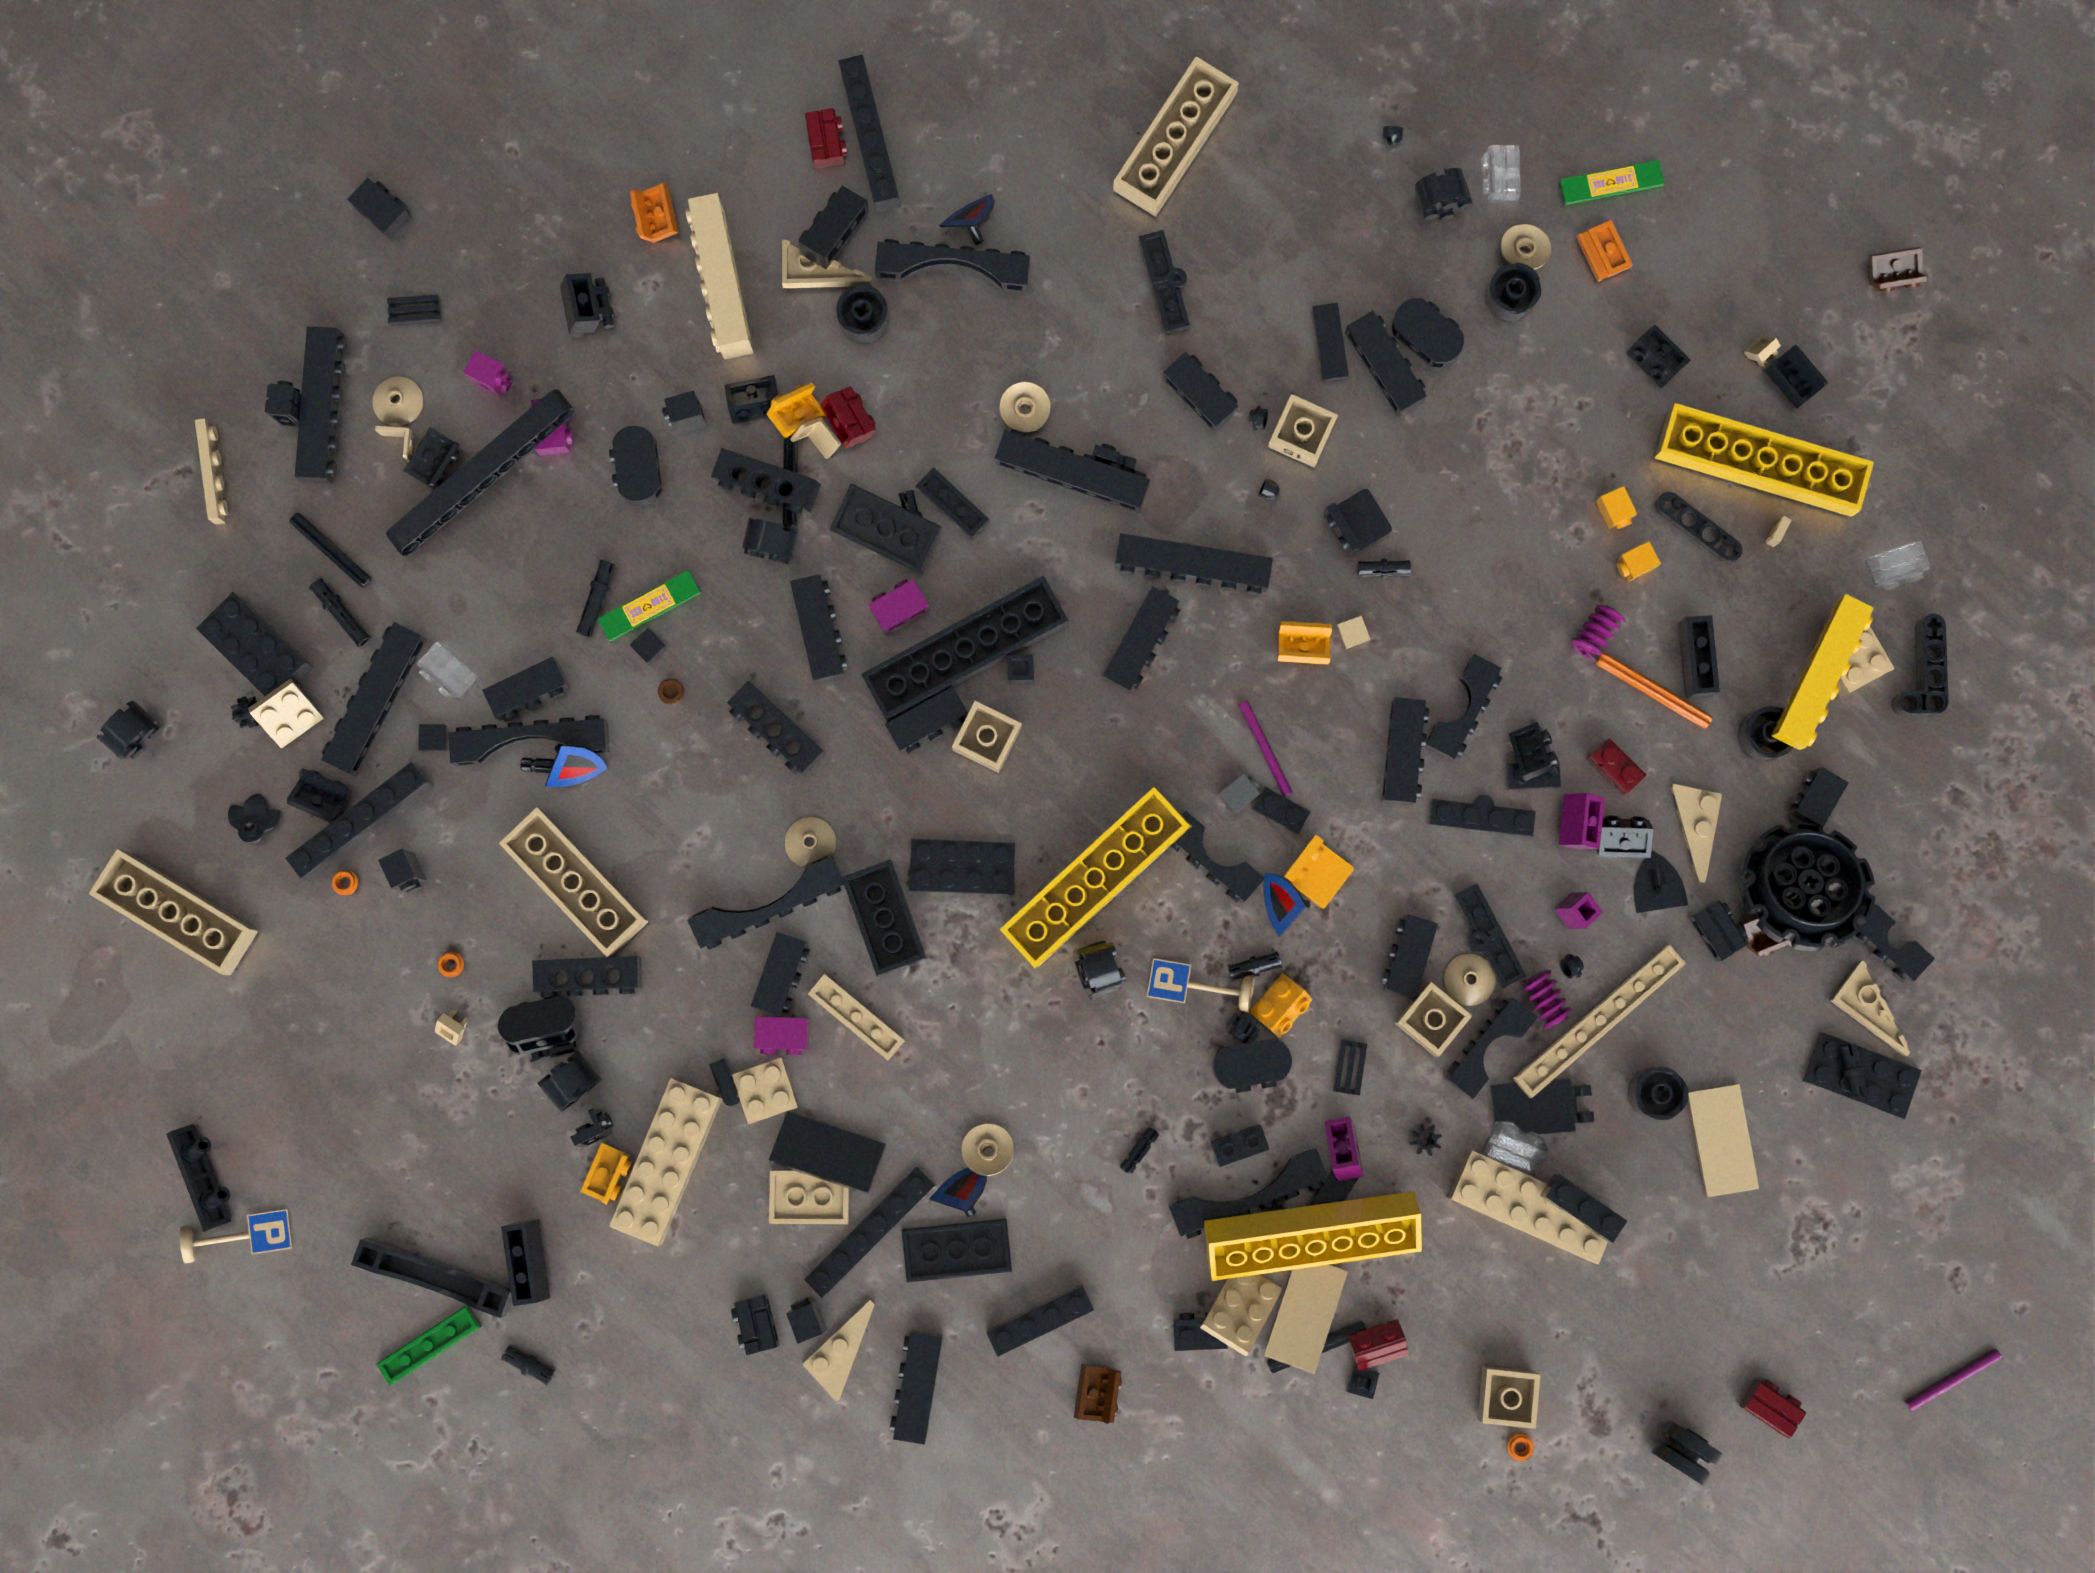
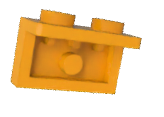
[767,382,826,438]
[1278,621,1332,664]
[1249,973,1312,1038]
[580,1143,633,1205]

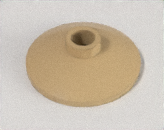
[1501,224,1551,270]
[372,376,424,426]
[999,382,1051,433]
[785,817,837,868]
[1443,954,1496,1006]
[961,1124,1014,1176]

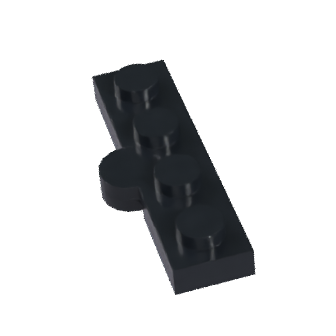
[1139,230,1190,334]
[1428,795,1536,838]
[1453,883,1526,988]

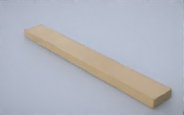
[1513,943,1686,1098]

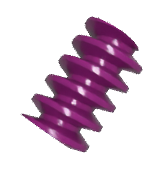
[1571,605,1626,662]
[1522,970,1571,1029]

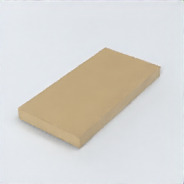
[1688,1084,1759,1197]
[1264,1265,1348,1374]

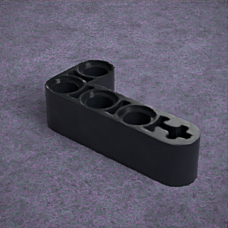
[1891,613,1949,717]

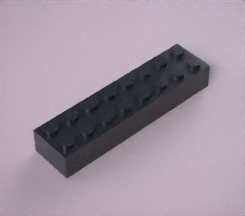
[861,575,1069,723]

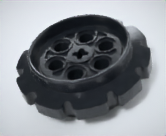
[1739,821,1875,952]

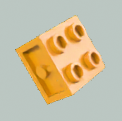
[1283,835,1354,909]

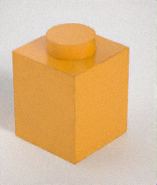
[1596,486,1637,530]
[1616,541,1661,582]

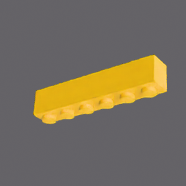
[1771,594,1874,750]

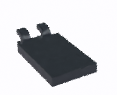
[1490,1079,1595,1138]

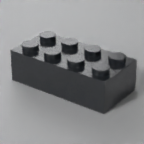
[196,592,313,696]
[841,859,927,977]

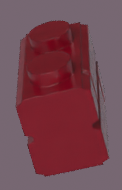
[805,108,848,169]
[820,386,876,449]
[1586,738,1647,796]
[1347,1319,1409,1371]
[1739,1379,1806,1439]

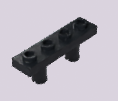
[166,1124,231,1232]

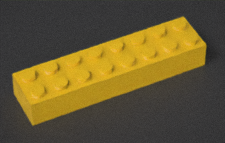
[1654,403,1874,517]
[1000,787,1192,968]
[1204,1191,1422,1281]

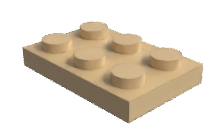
[769,1170,849,1224]
[1200,1274,1282,1356]

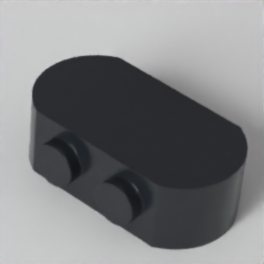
[1391,298,1464,369]
[609,426,663,506]
[498,995,582,1055]
[1212,1038,1292,1093]

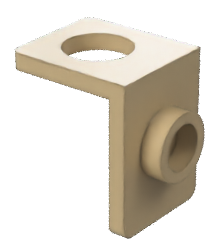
[790,417,841,459]
[375,423,415,461]

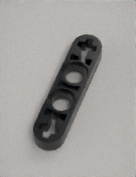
[1655,492,1743,563]

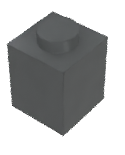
[1218,774,1260,815]

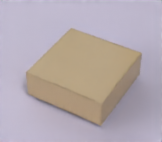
[1766,516,1792,547]
[1337,615,1371,649]

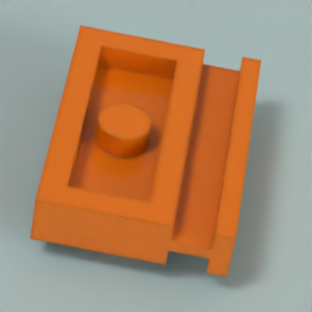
[1576,220,1633,282]

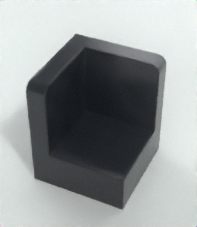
[1007,654,1034,685]

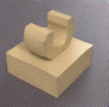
[1743,335,1781,368]
[435,1010,468,1046]

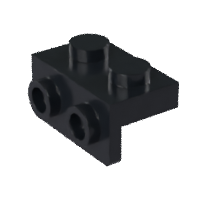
[1764,345,1828,409]
[403,427,460,488]
[287,768,350,823]

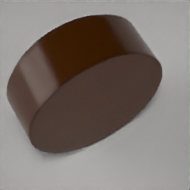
[658,679,685,705]

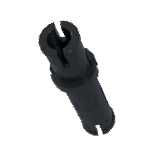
[576,559,616,638]
[309,578,371,648]

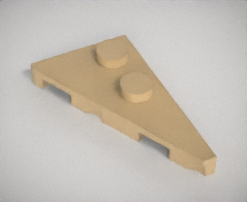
[782,240,872,288]
[1670,784,1722,883]
[1830,960,1910,1056]
[802,1299,875,1402]

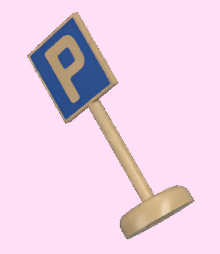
[1147,958,1255,1013]
[180,1209,292,1264]

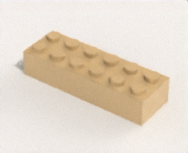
[1113,56,1239,217]
[685,193,754,360]
[499,807,649,957]
[89,849,258,976]
[609,1078,722,1247]
[1447,1150,1608,1265]

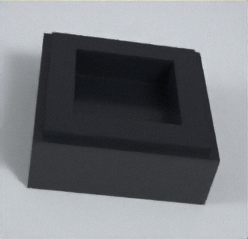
[630,627,667,664]
[418,724,447,751]

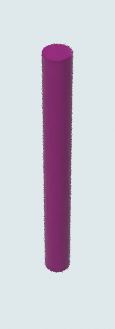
[1238,700,1293,797]
[1905,1349,2002,1412]

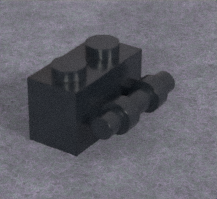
[560,273,615,334]

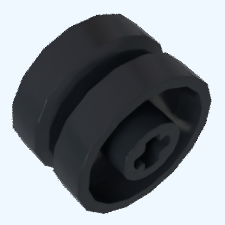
[1651,1421,1723,1486]

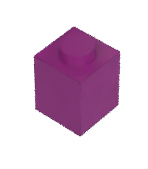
[1554,892,1603,929]

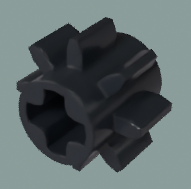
[231,696,259,728]
[1227,1012,1260,1043]
[1409,1123,1442,1156]

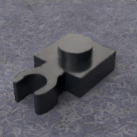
[1092,444,1137,472]

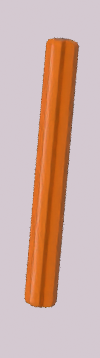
[1596,652,1713,728]

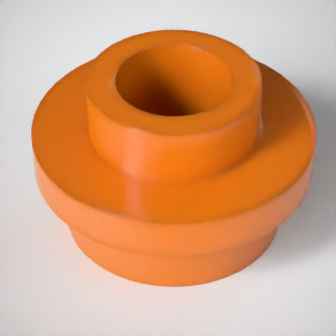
[332,869,359,895]
[438,951,464,977]
[1507,1433,1534,1461]

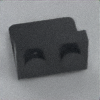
[1323,489,1392,557]

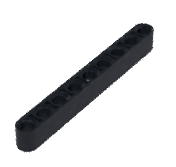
[386,389,575,556]

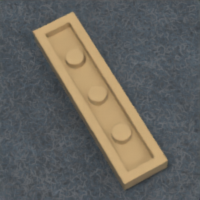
[195,418,228,525]
[808,974,905,1061]

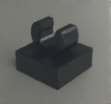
[1346,1365,1380,1399]

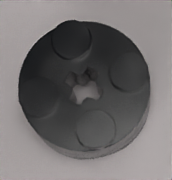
[1415,168,1473,221]
[1485,263,1541,322]
[836,284,889,343]
[742,518,799,564]
[97,700,161,760]
[1738,706,1794,761]
[1073,940,1126,1000]
[537,1050,602,1112]
[1629,1067,1688,1120]

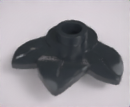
[228,793,280,843]

